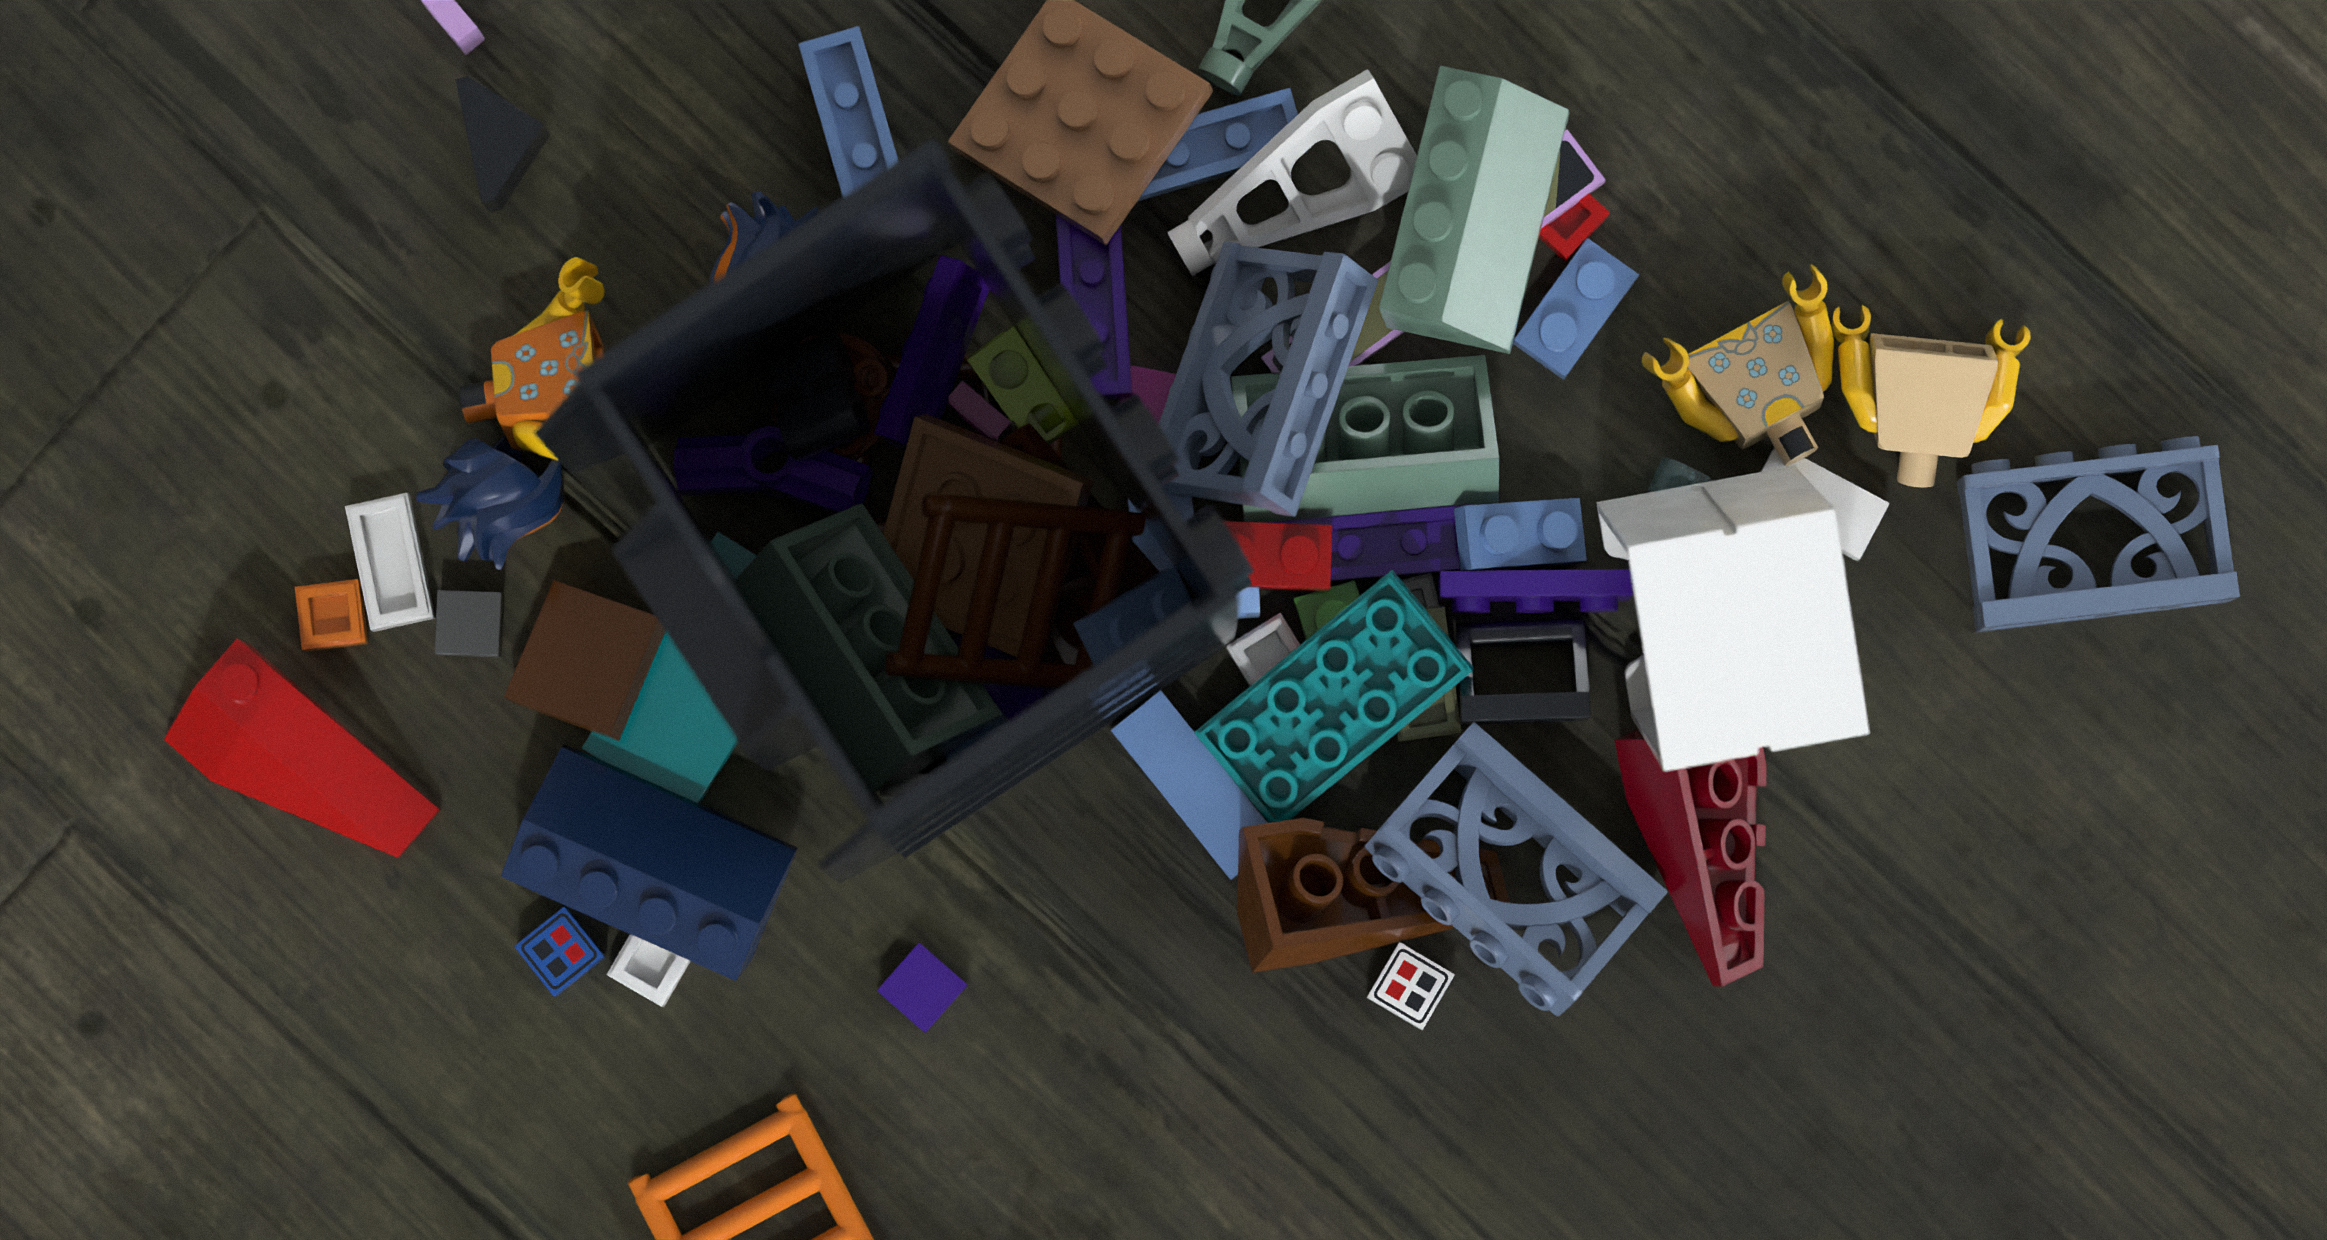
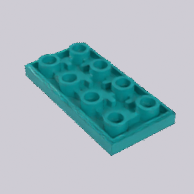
[582,532,757,804]
[1194,570,1474,823]

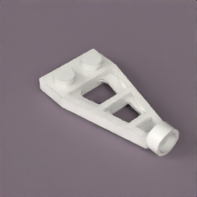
[1167,69,1417,276]

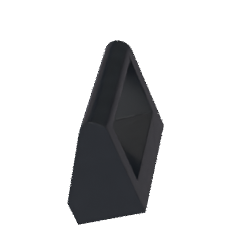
[1455,619,1591,726]

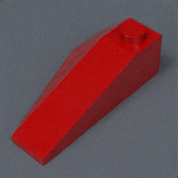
[164,638,440,858]

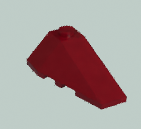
[1614,729,1767,987]

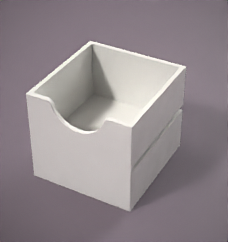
[1596,466,1869,771]

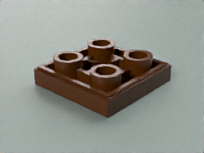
[504,580,666,741]

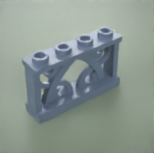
[1159,241,1378,517]
[1957,436,2240,633]
[1365,722,1668,1016]

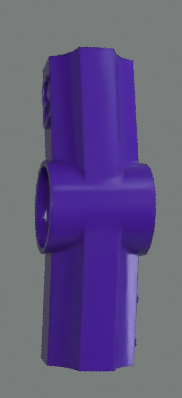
[674,426,873,514]

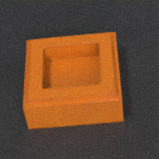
[295,579,368,652]

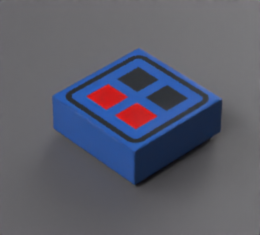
[514,906,606,997]

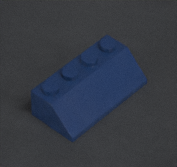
[500,744,798,981]

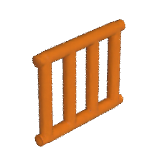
[628,1093,874,1240]

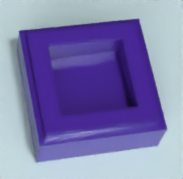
[877,943,968,1033]

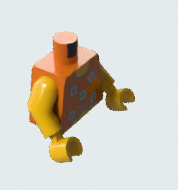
[459,257,605,460]

